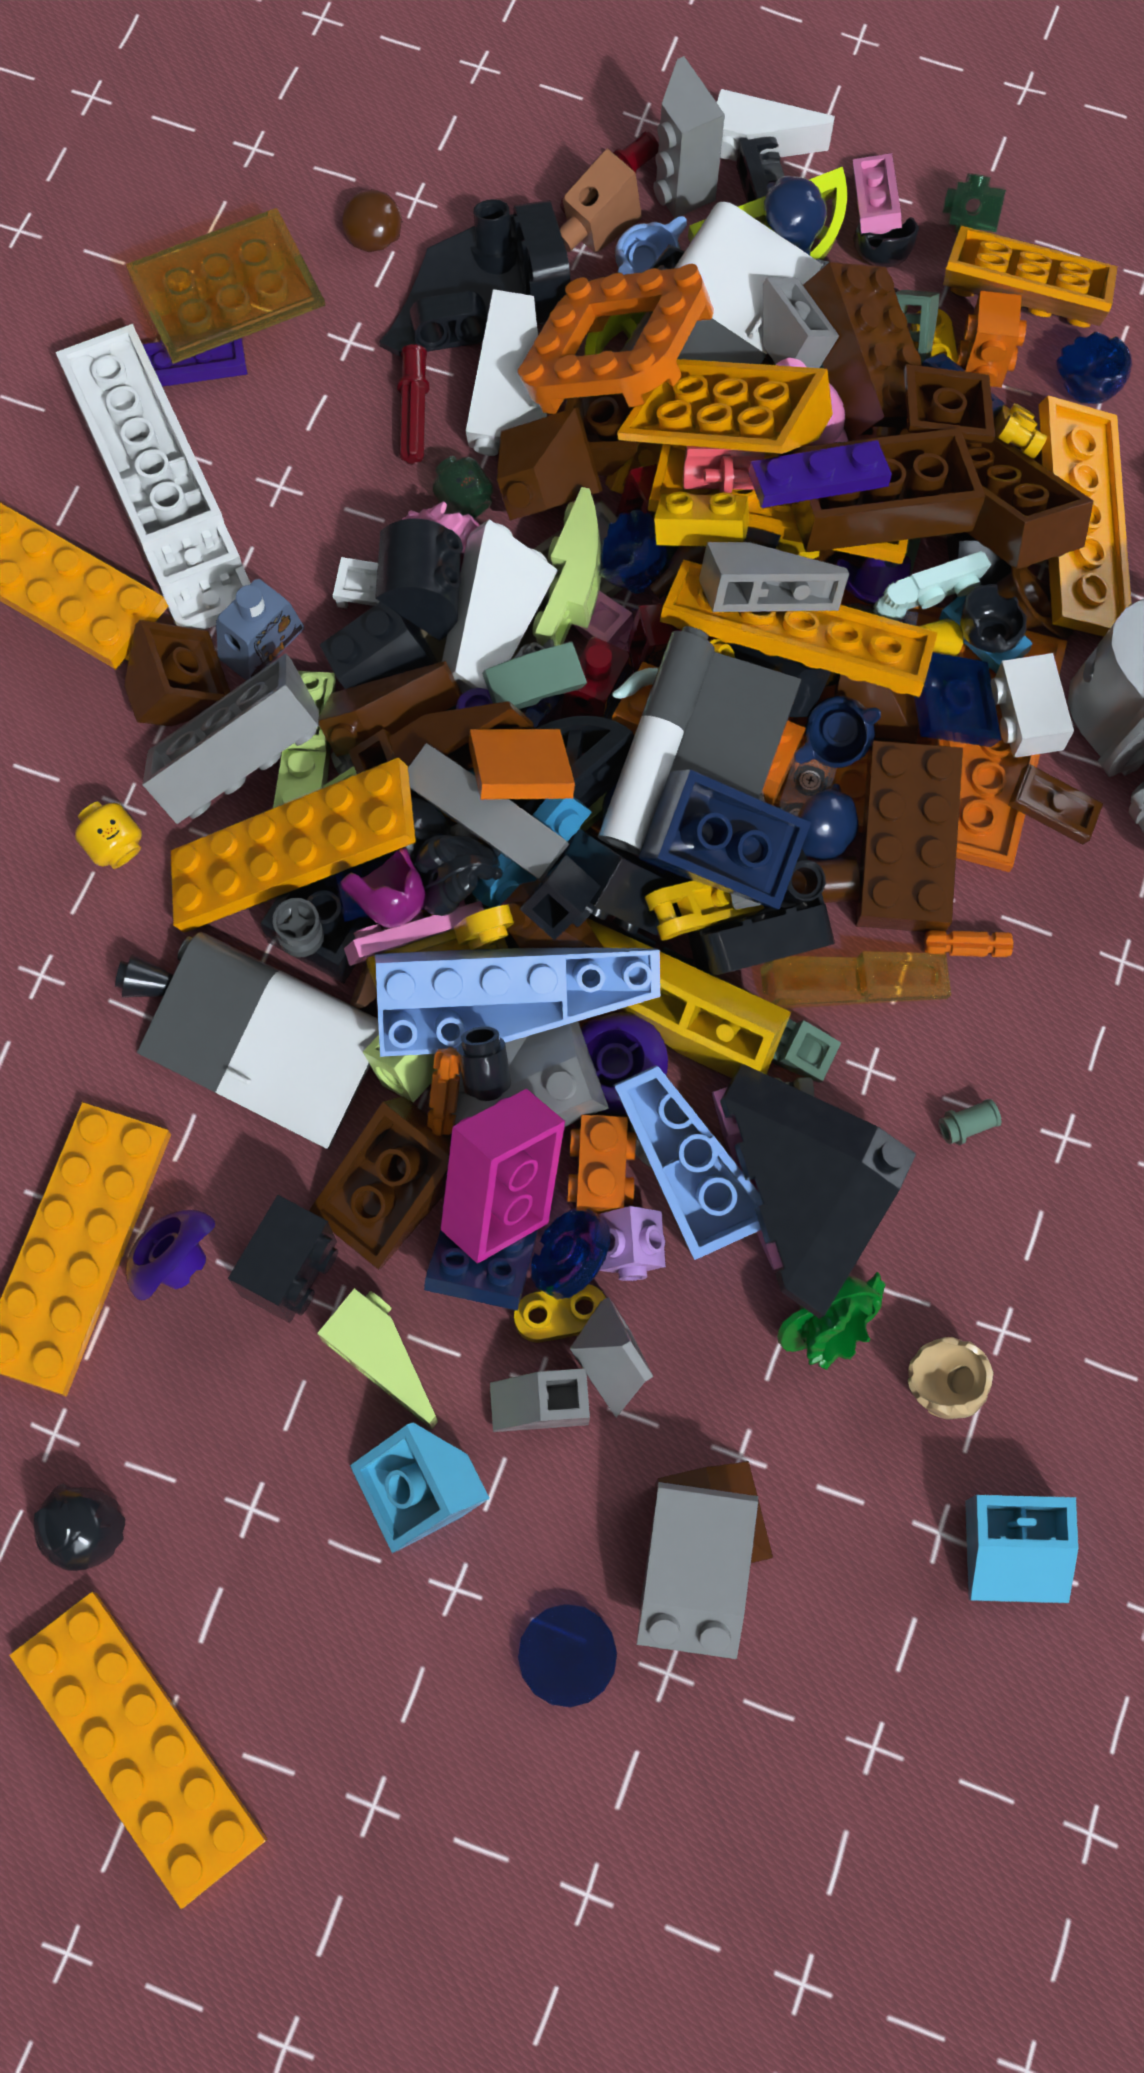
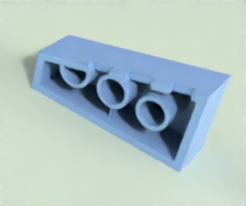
[614,1066,763,1260]

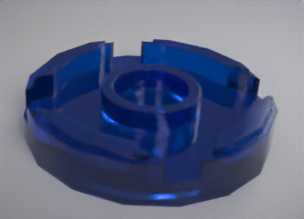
[531,1209,610,1300]
[518,1604,617,1708]

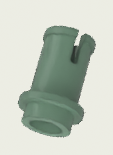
[939,1099,1002,1145]

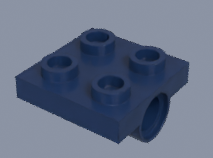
[424,1230,538,1311]

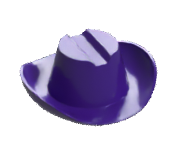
[837,555,911,606]
[580,1012,668,1115]
[126,1210,215,1301]

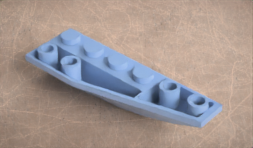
[375,948,660,1057]

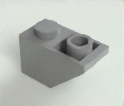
[490,1368,590,1432]

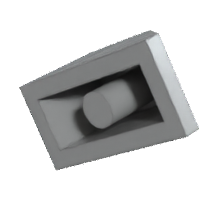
[763,277,839,368]

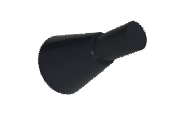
[115,954,173,998]

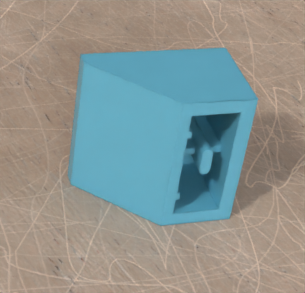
[965,1495,1079,1603]

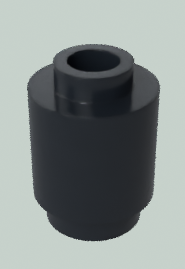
[458,1027,511,1101]

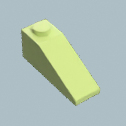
[317,1288,438,1429]

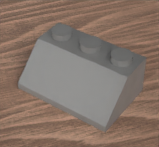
[654,56,725,218]

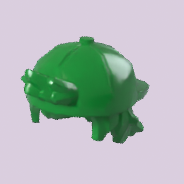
[777,1272,886,1370]

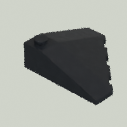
[720,1064,916,1319]

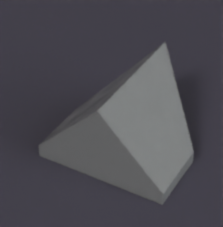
[570,1297,654,1418]

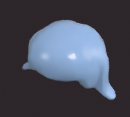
[615,216,687,275]

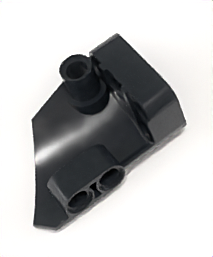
[379,199,571,356]
[665,804,835,976]

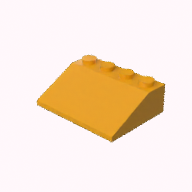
[943,226,1118,328]
[617,359,833,454]

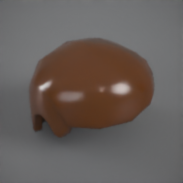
[342,189,403,253]

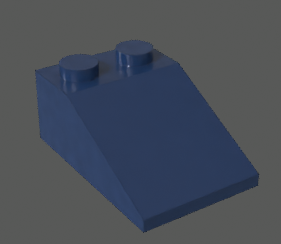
[638,769,811,909]

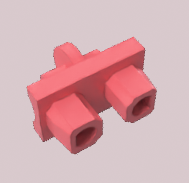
[682,446,765,493]

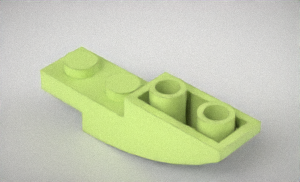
[533,487,602,646]
[273,671,335,808]

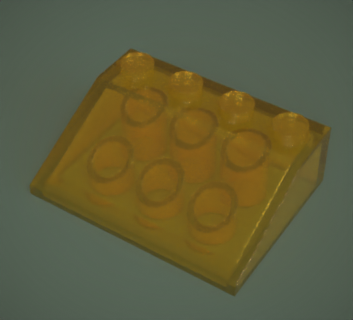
[125,208,326,364]

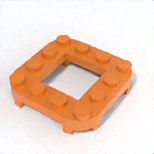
[518,264,714,414]

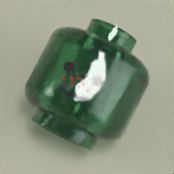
[432,456,494,519]

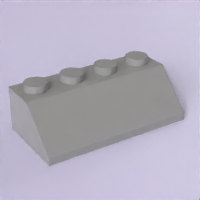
[142,653,319,824]

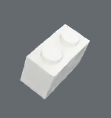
[990,653,1074,758]

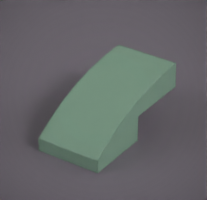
[482,642,587,709]
[772,1019,841,1083]

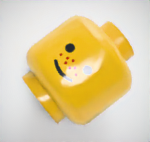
[75,801,142,869]

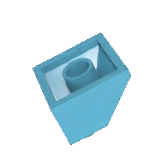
[350,1422,490,1553]

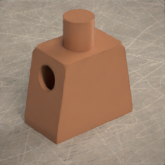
[559,148,642,252]

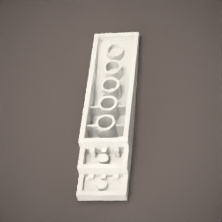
[56,324,251,630]

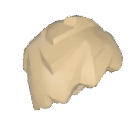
[908,1337,994,1419]

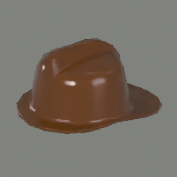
[996,566,1073,638]

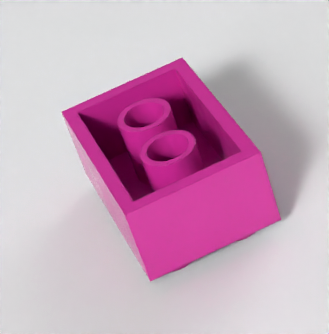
[441,1088,565,1264]

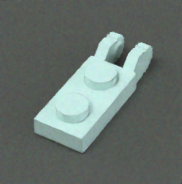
[873,551,991,621]

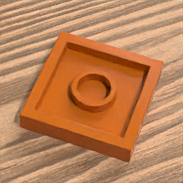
[469,729,575,800]

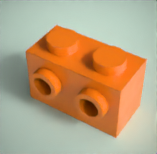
[957,291,1027,388]
[567,1115,636,1220]

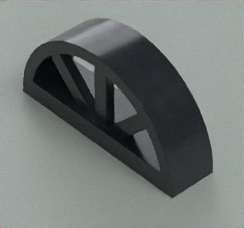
[488,716,634,856]

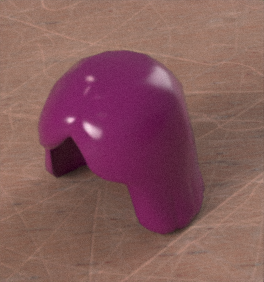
[341,847,425,928]

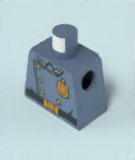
[216,579,304,681]

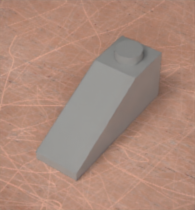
[699,542,849,612]

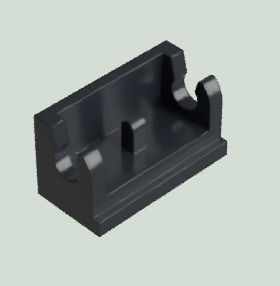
[736,137,784,203]

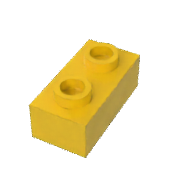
[654,492,749,546]

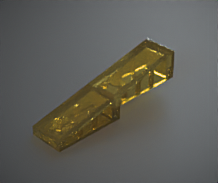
[760,951,951,1009]

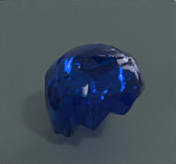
[1056,332,1132,404]
[599,509,667,594]

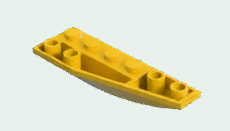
[586,918,791,1078]

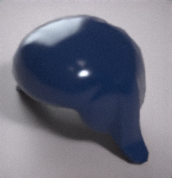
[764,176,827,255]
[794,696,881,768]
[798,784,859,859]

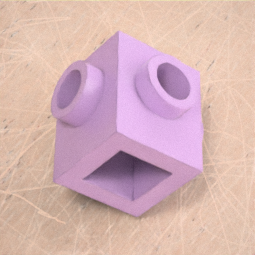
[595,1206,666,1281]

